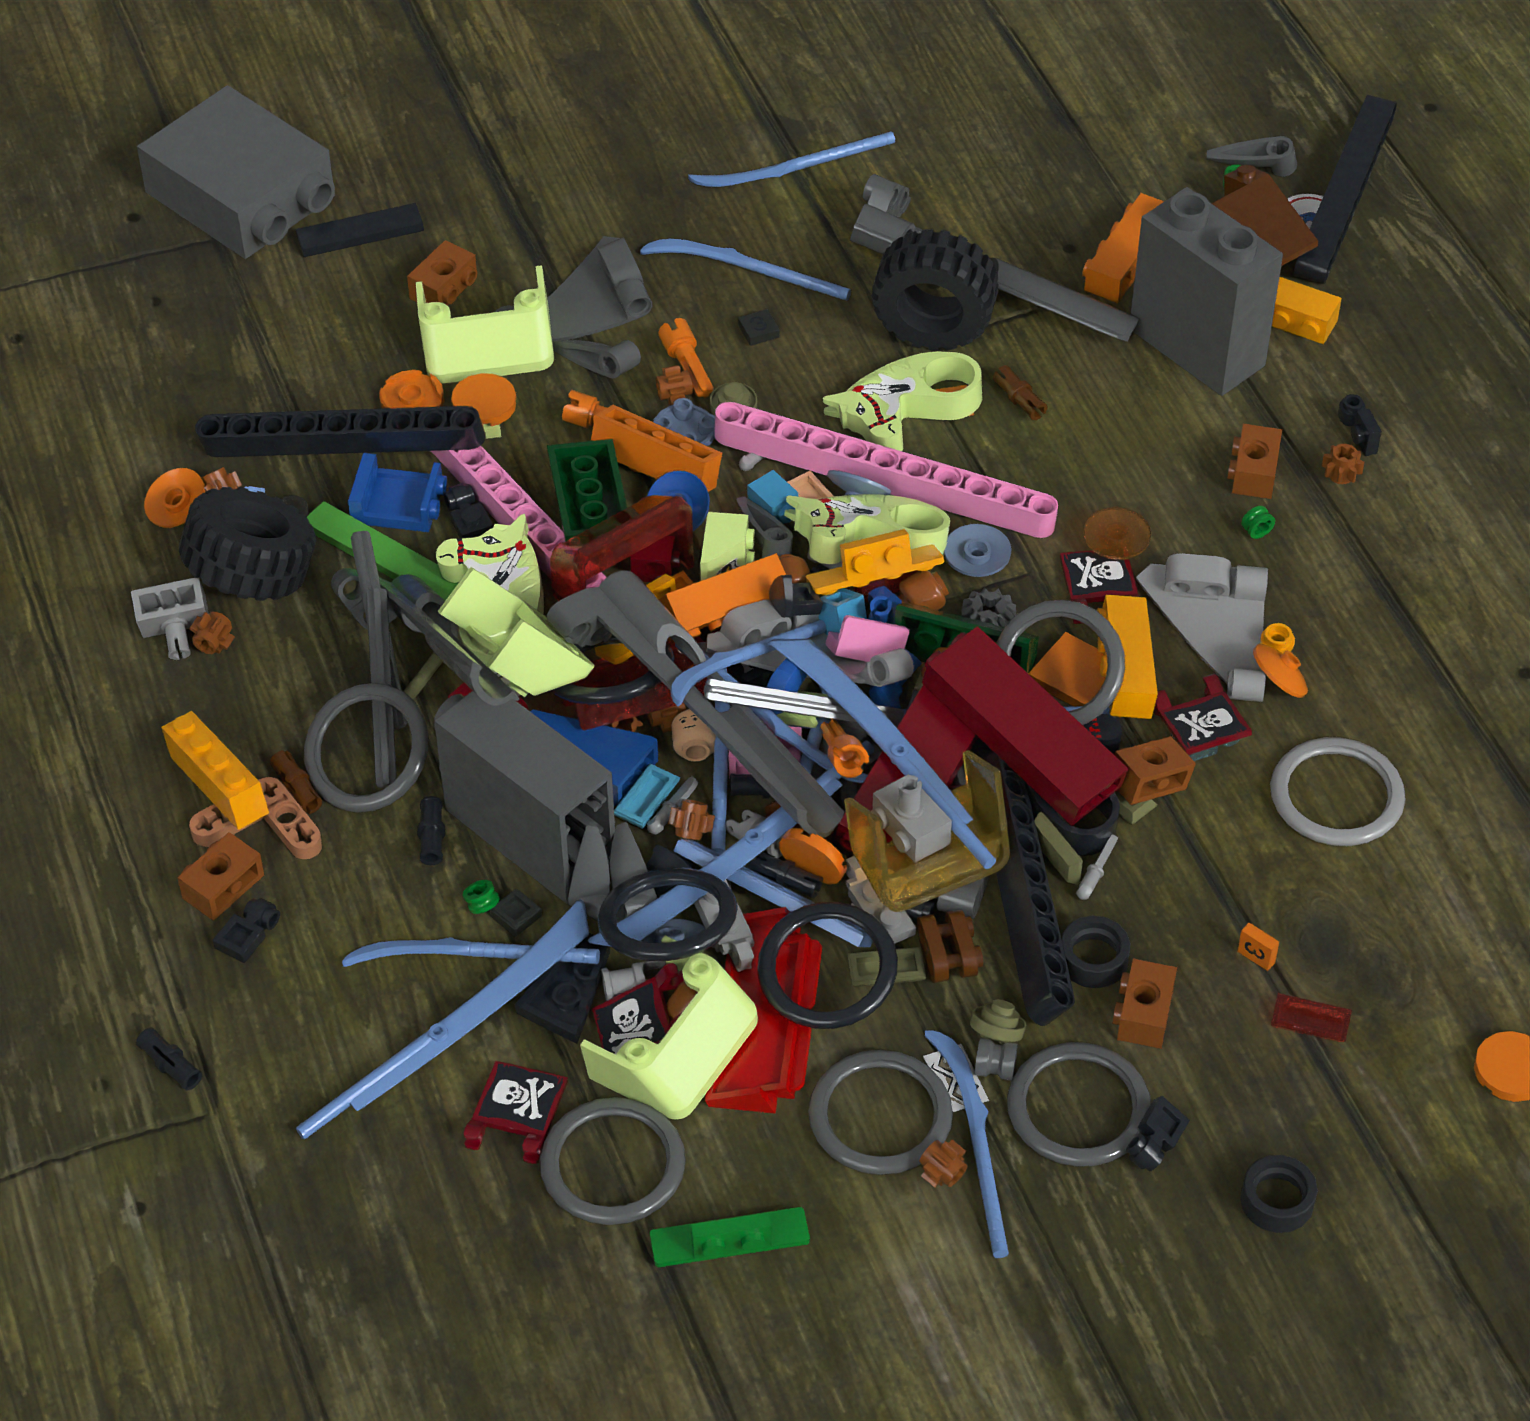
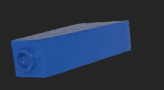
[530,709,658,807]

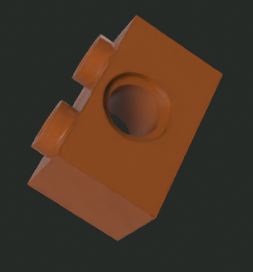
[407,240,478,306]
[1227,424,1282,499]
[1115,736,1196,805]
[177,832,264,921]
[1112,959,1177,1049]

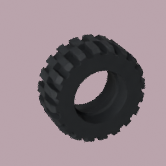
[871,229,999,351]
[179,487,316,601]

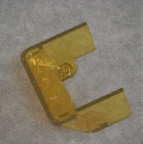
[844,750,1010,912]

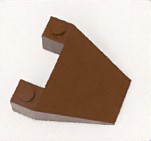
[1211,165,1318,266]

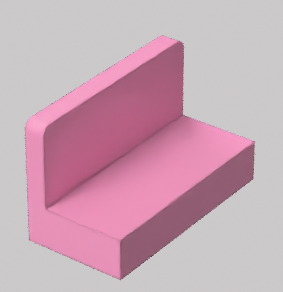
[825,615,909,662]

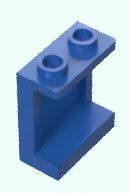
[348,453,447,532]

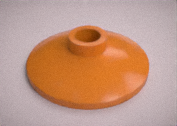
[144,468,205,528]
[1253,644,1308,698]

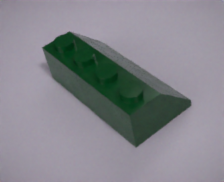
[547,439,632,562]
[895,603,1039,673]

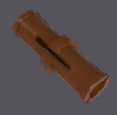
[993,365,1048,420]
[270,750,322,814]

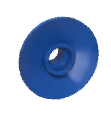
[646,471,710,537]

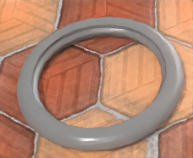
[1270,737,1406,846]

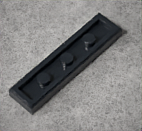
[296,203,424,257]

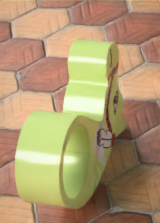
[823,351,982,451]
[784,494,950,564]
[436,514,544,672]

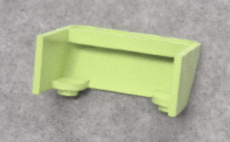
[416,265,554,384]
[438,567,595,697]
[580,935,758,1119]

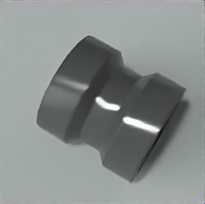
[975,1038,1018,1081]

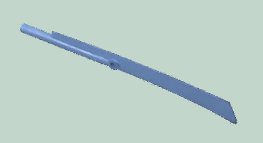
[768,639,996,869]
[588,741,874,946]
[296,900,589,1140]

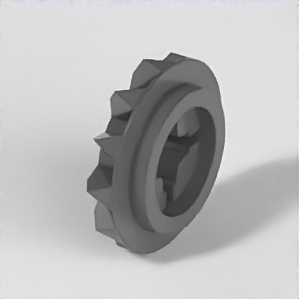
[961,587,1016,627]

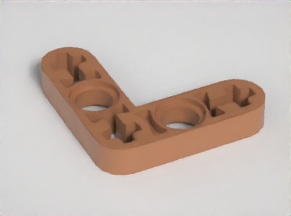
[189,777,322,859]

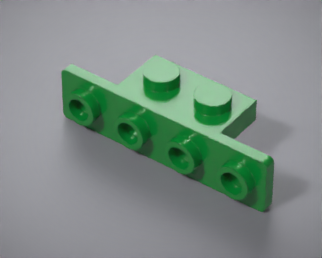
[650,1207,810,1267]

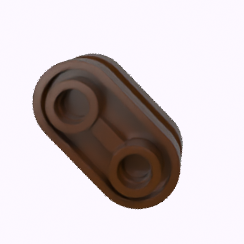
[917,909,983,983]

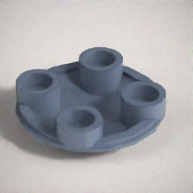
[653,398,715,446]

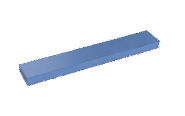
[674,839,873,947]

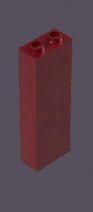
[922,626,1128,826]
[834,684,979,873]

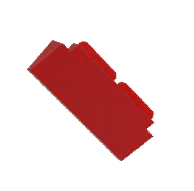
[705,907,822,1114]

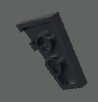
[515,933,611,1044]

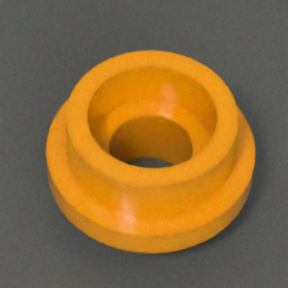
[1260,623,1295,653]

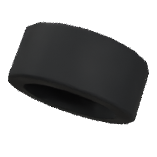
[1061,915,1131,988]
[1240,1155,1318,1233]

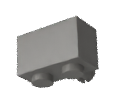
[131,578,209,660]
[871,774,952,863]

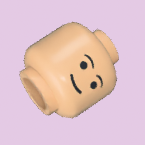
[671,709,716,762]

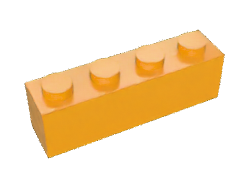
[1272,277,1342,344]
[1097,595,1158,719]
[161,711,269,830]

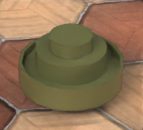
[710,382,757,415]
[970,999,1027,1045]

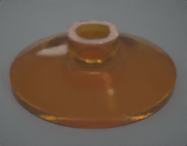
[1084,507,1151,560]

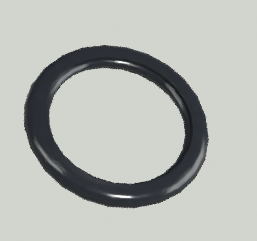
[550,634,675,705]
[597,867,738,961]
[757,902,898,1029]

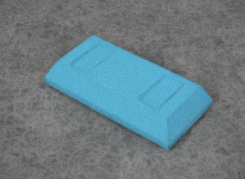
[614,764,680,829]

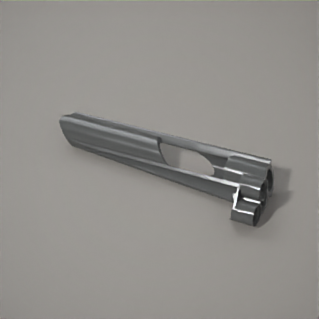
[850,174,1139,342]
[331,568,520,706]
[547,571,844,838]

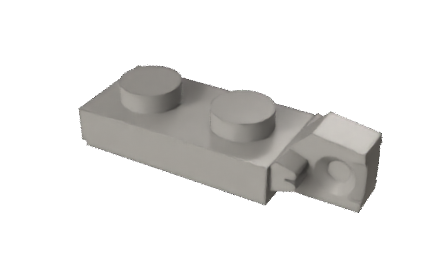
[846,854,916,944]
[694,880,754,972]

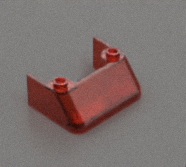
[550,495,694,601]

